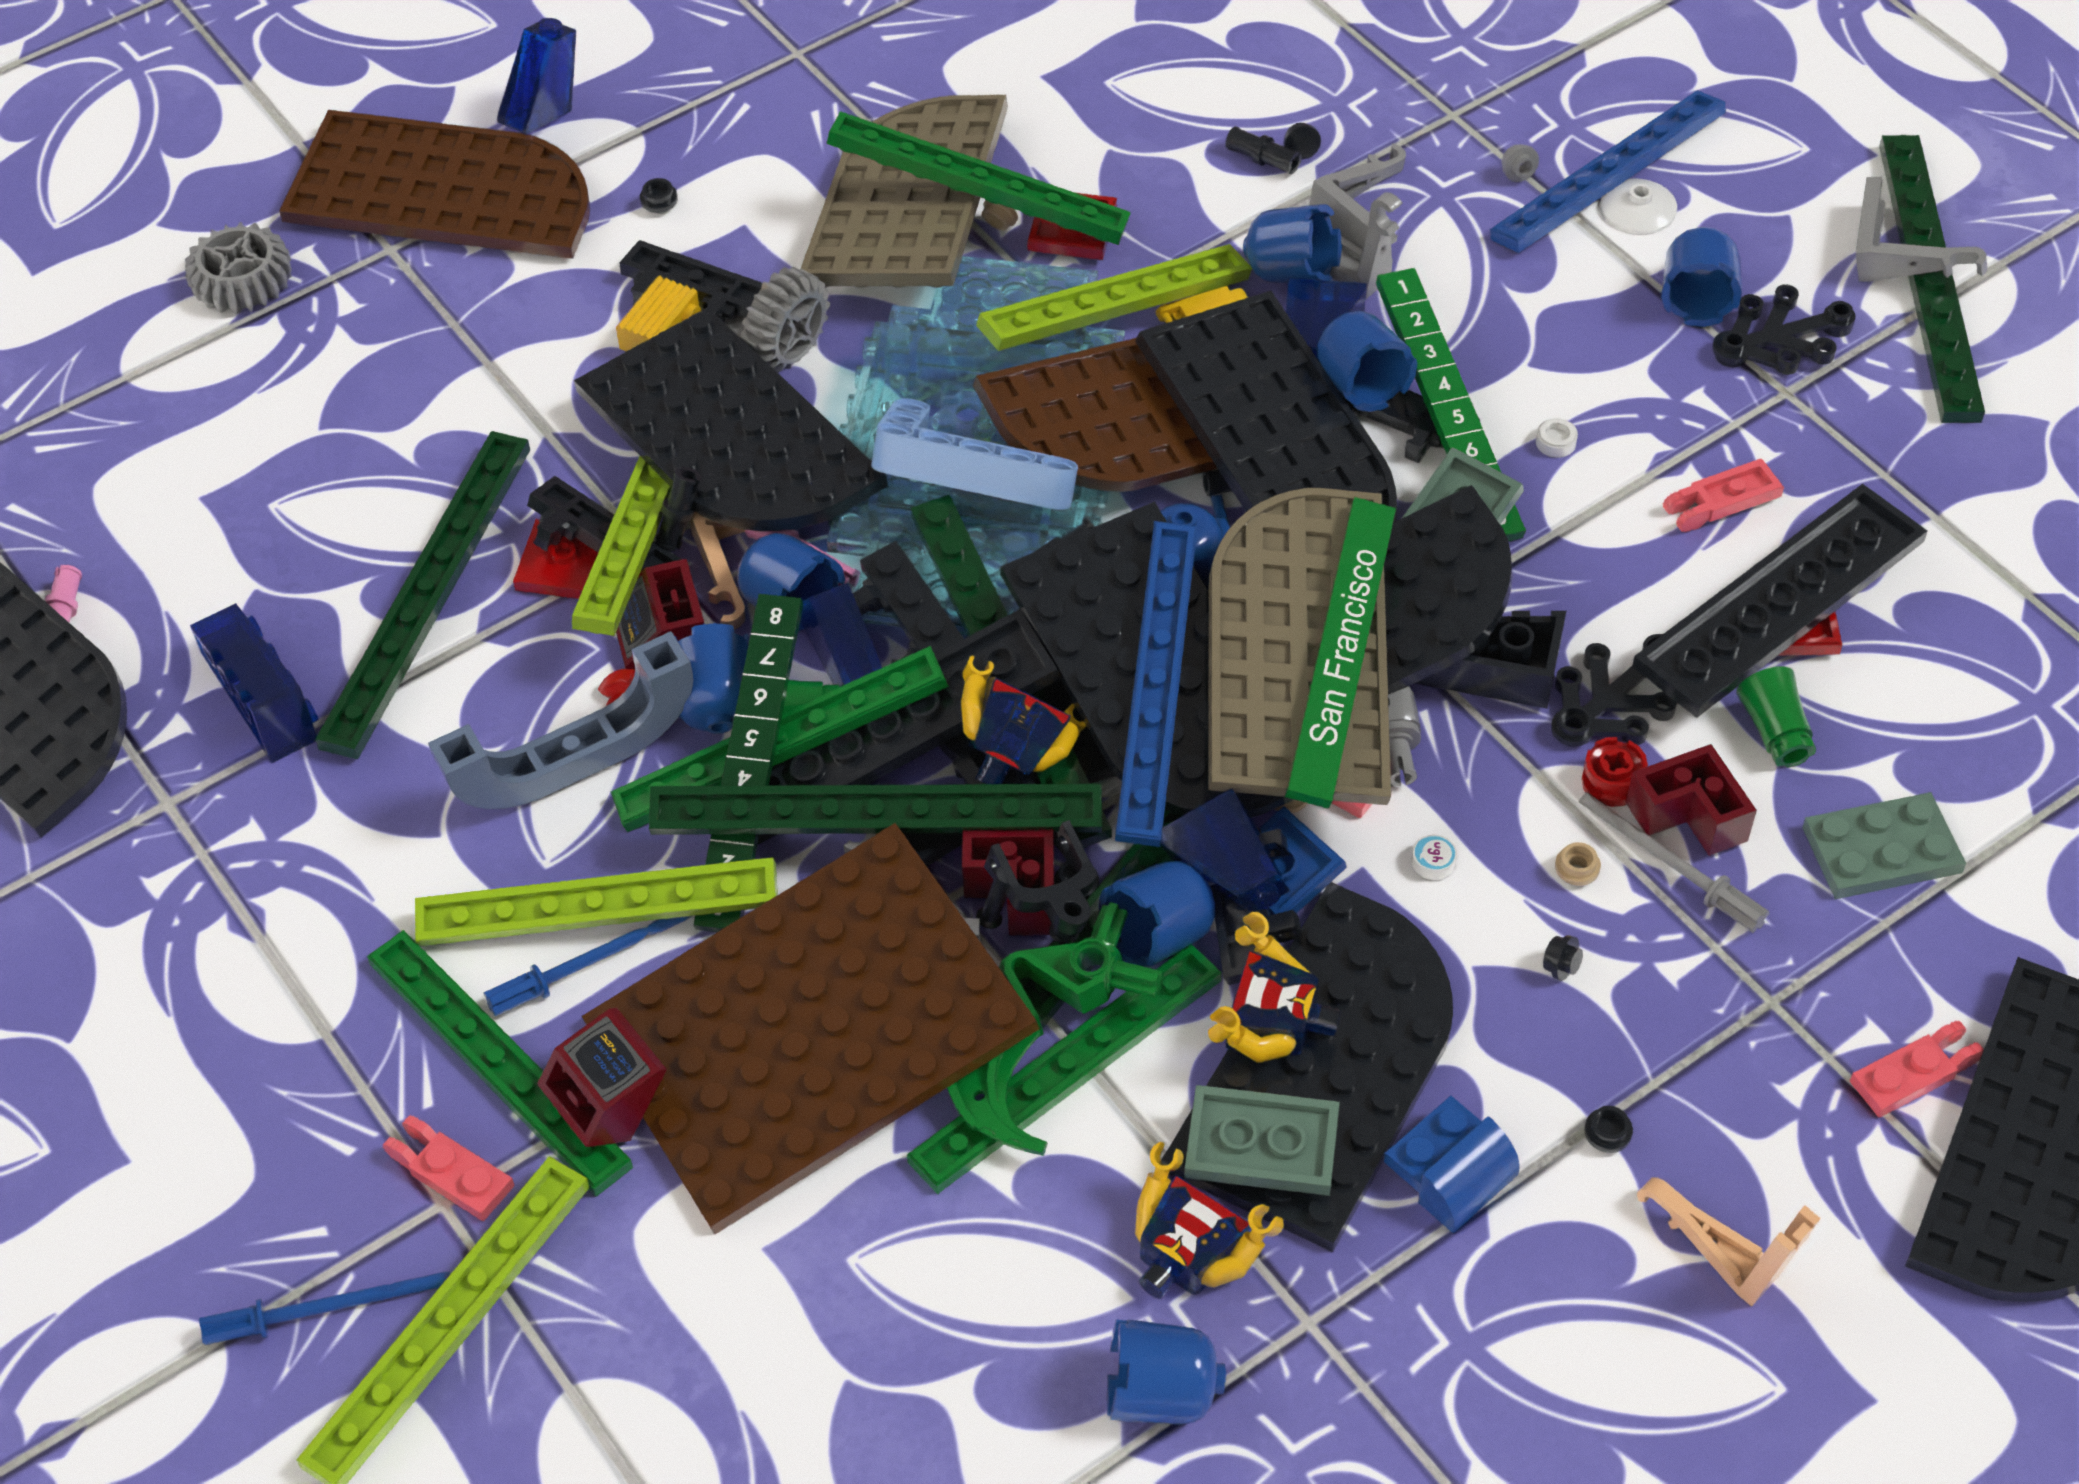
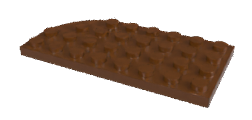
[279,109,590,259]
[973,338,1218,492]

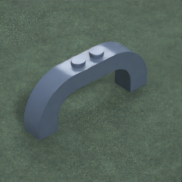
[428,631,693,809]

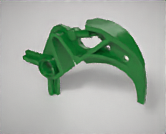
[947,902,1163,1156]

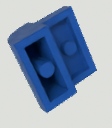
[1384,1095,1520,1234]

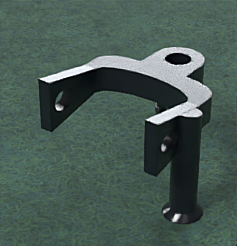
[976,820,1097,945]

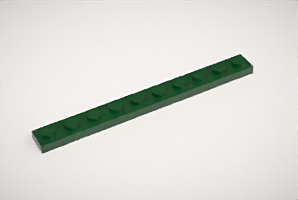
[1879,135,1985,423]
[315,431,530,760]
[911,494,1112,848]
[649,784,1102,835]

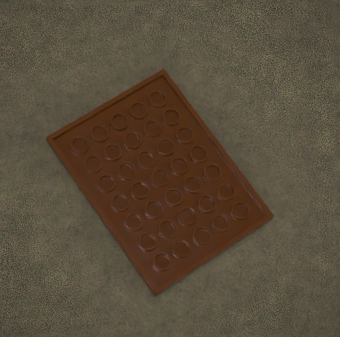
[581,823,1039,1235]

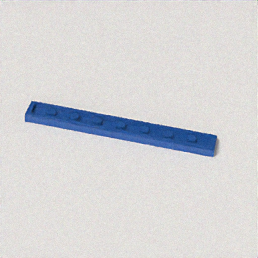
[1490,90,1726,253]
[1115,521,1198,847]

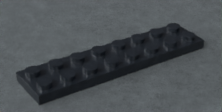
[1632,483,1928,718]
[757,609,1061,845]

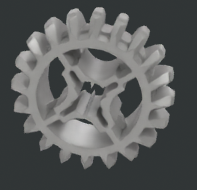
[185,222,292,314]
[740,266,830,373]

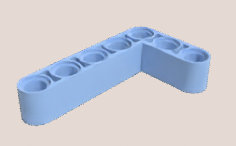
[871,398,1078,510]

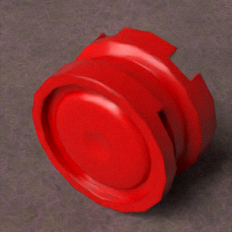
[1581,737,1648,807]

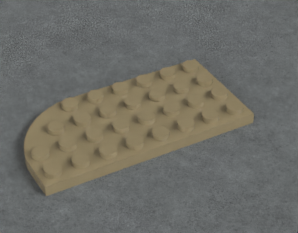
[800,94,1008,288]
[1209,488,1391,805]

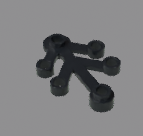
[1712,284,1856,375]
[1551,634,1677,746]

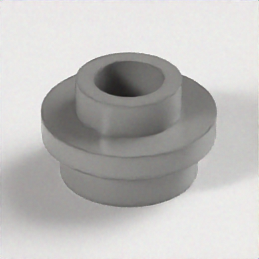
[1502,144,1539,182]

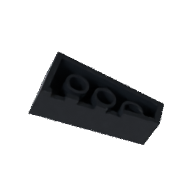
[1415,611,1567,709]

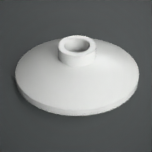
[1600,179,1677,235]

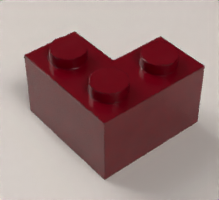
[1626,744,1757,856]
[962,829,1054,936]

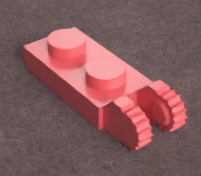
[1662,458,1784,533]
[1849,1020,1984,1118]
[382,1115,515,1221]

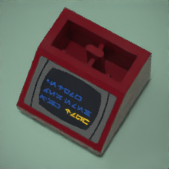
[616,559,705,670]
[537,1007,667,1147]

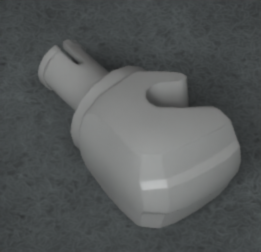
[1388,686,1421,786]

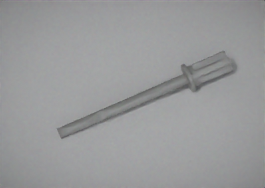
[1578,792,1769,933]

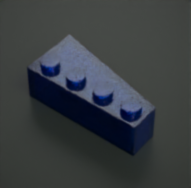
[189,603,319,764]

